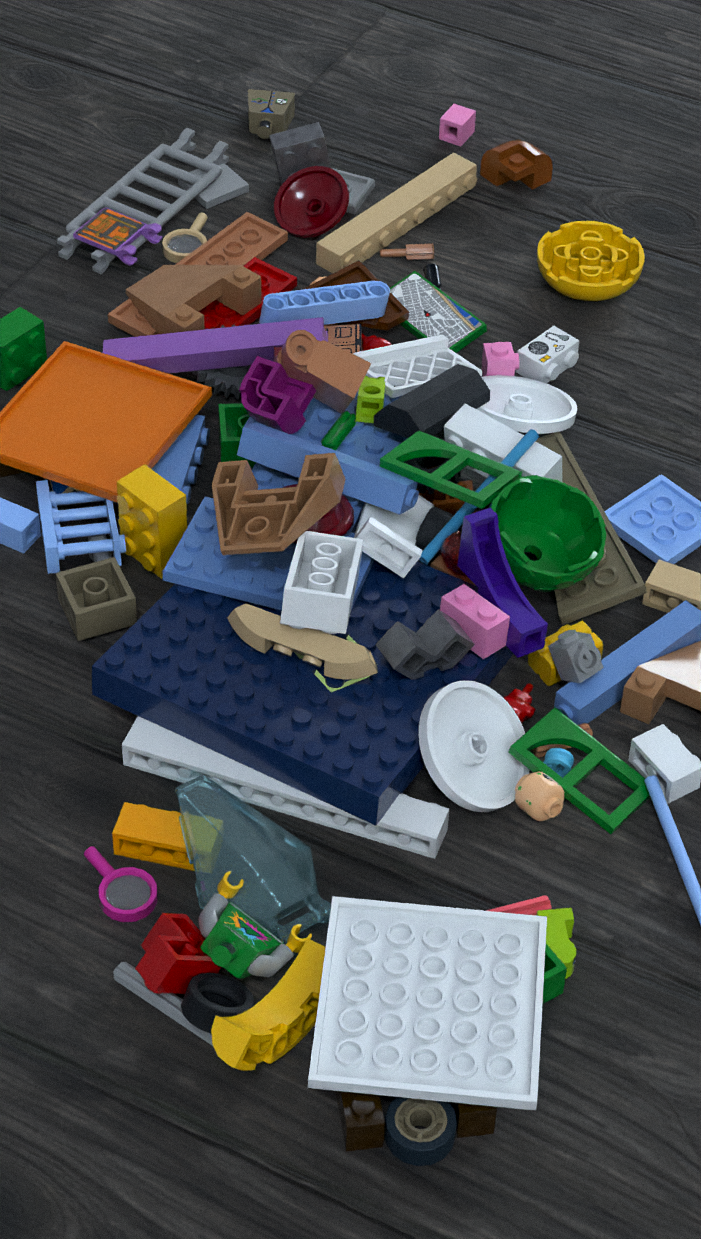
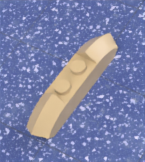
[227,603,378,680]

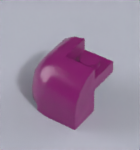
[239,356,316,434]

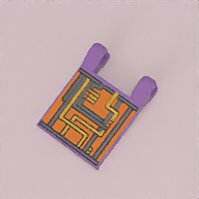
[73,207,162,266]

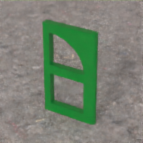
[379,431,522,509]
[508,707,650,834]

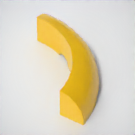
[211,938,326,1071]

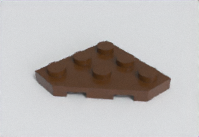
[302,260,410,330]

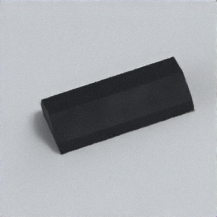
[374,364,490,438]

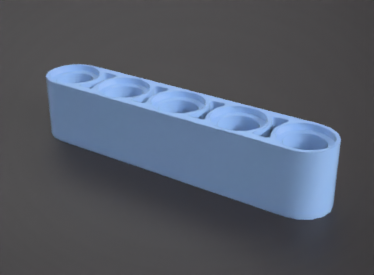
[259,281,390,325]

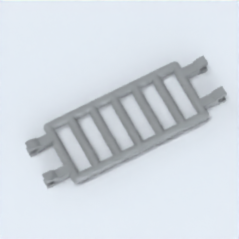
[57,128,229,274]

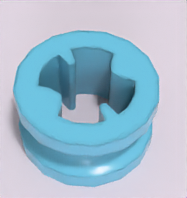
[543,748,574,778]

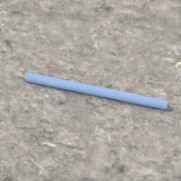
[644,775,701,926]

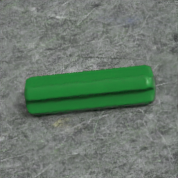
[321,411,356,451]

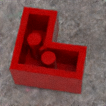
[135,913,222,994]

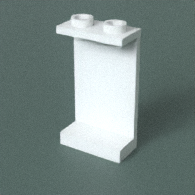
[354,495,434,578]

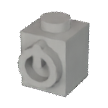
[548,630,604,683]

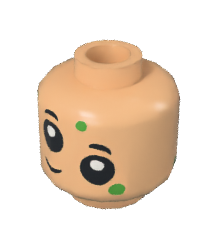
[515,771,564,821]

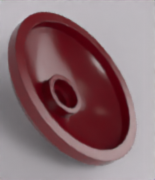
[274,166,349,238]

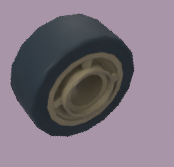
[384,1097,457,1166]

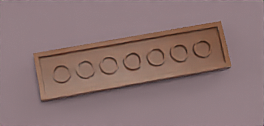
[108,212,288,337]

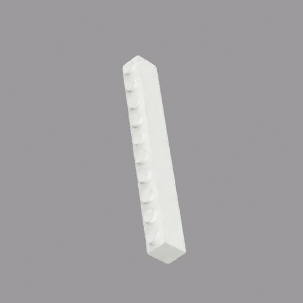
[122,716,449,859]

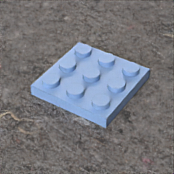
[604,474,701,564]

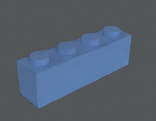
[152,415,210,504]

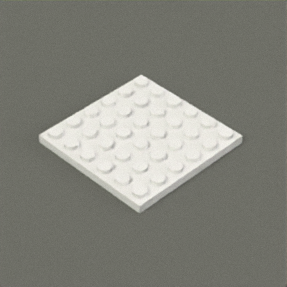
[308,896,547,1111]

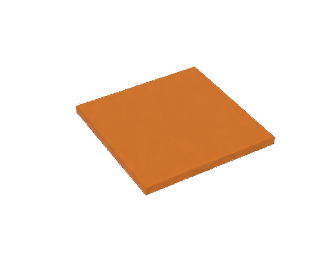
[0,341,212,503]

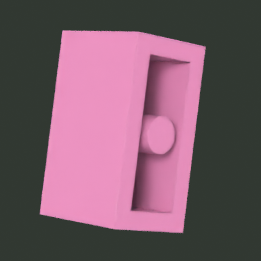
[440,584,510,659]

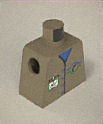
[248,89,295,139]

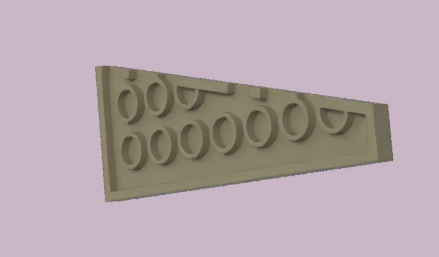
[535,432,647,626]

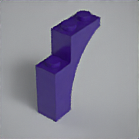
[457,508,548,658]

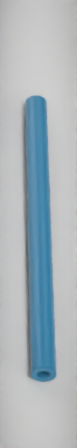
[419,429,539,565]

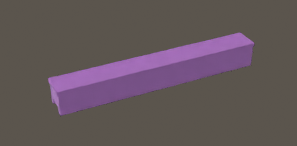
[103,317,328,373]

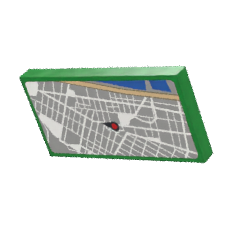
[390,271,487,353]

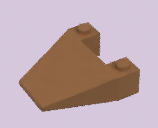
[126,265,262,334]
[212,453,346,555]
[620,641,701,724]

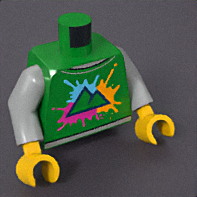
[198,871,312,979]

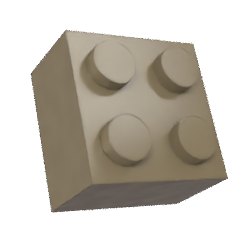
[56,557,137,641]

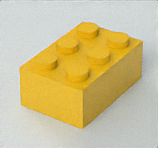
[117,464,187,579]

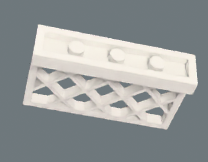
[353,335,482,398]

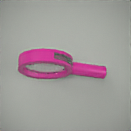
[84,846,158,922]

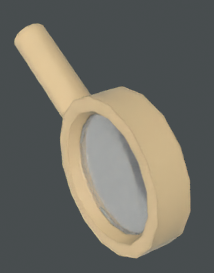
[162,212,208,263]

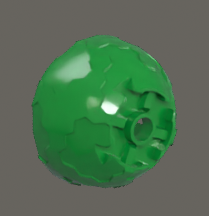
[489,475,606,592]

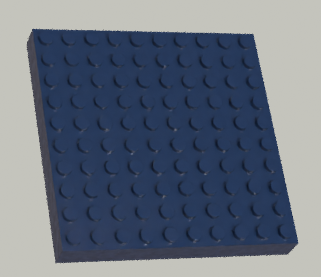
[92,560,513,826]

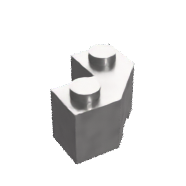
[375,609,475,680]

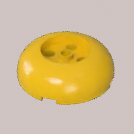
[537,221,645,301]

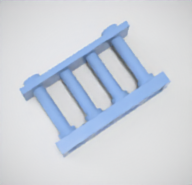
[36,480,126,574]

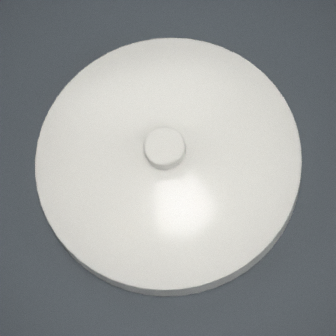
[477,375,577,434]
[418,680,530,812]

